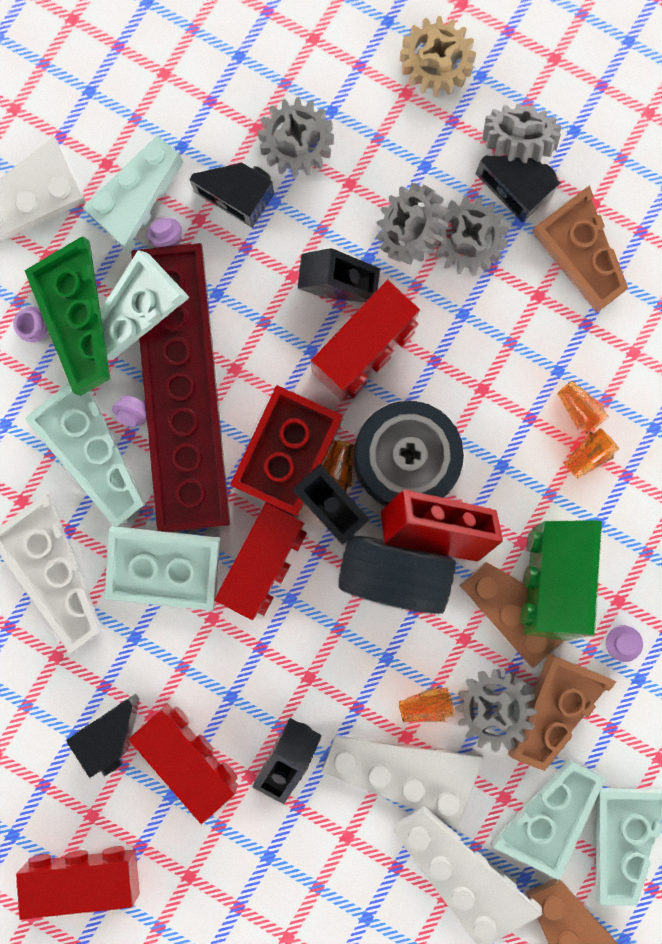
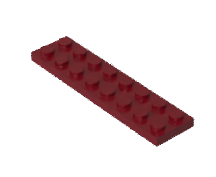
[131,243,231,532]

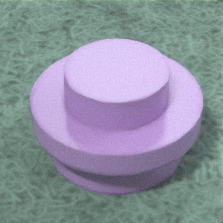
[147,217,182,248]
[13,307,48,343]
[112,396,147,427]
[606,625,643,662]

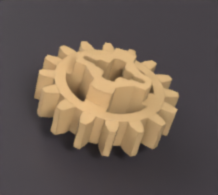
[399,16,477,97]

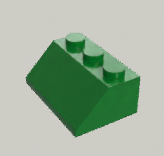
[520,520,602,641]

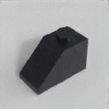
[475,155,561,223]
[189,163,274,228]
[297,248,380,302]
[292,464,370,545]
[66,693,140,779]
[252,718,322,804]

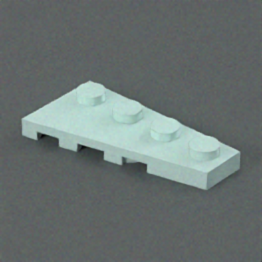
[24,382,146,527]

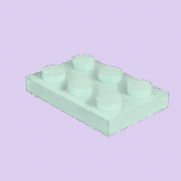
[105,526,220,611]

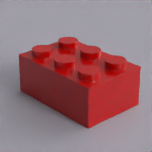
[310,279,421,402]
[230,385,343,517]

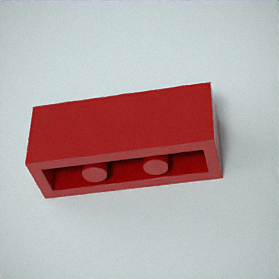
[380,489,503,562]
[214,502,308,621]
[128,703,238,825]
[16,846,140,920]

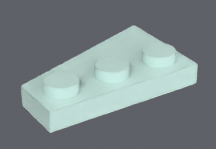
[82,135,184,253]
[100,250,190,360]
[490,759,606,881]
[596,788,662,906]

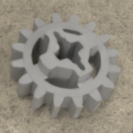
[258,97,334,178]
[482,104,562,163]
[376,183,448,265]
[433,196,509,276]
[455,669,538,752]

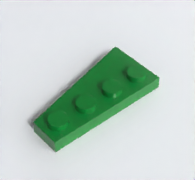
[24,236,110,396]

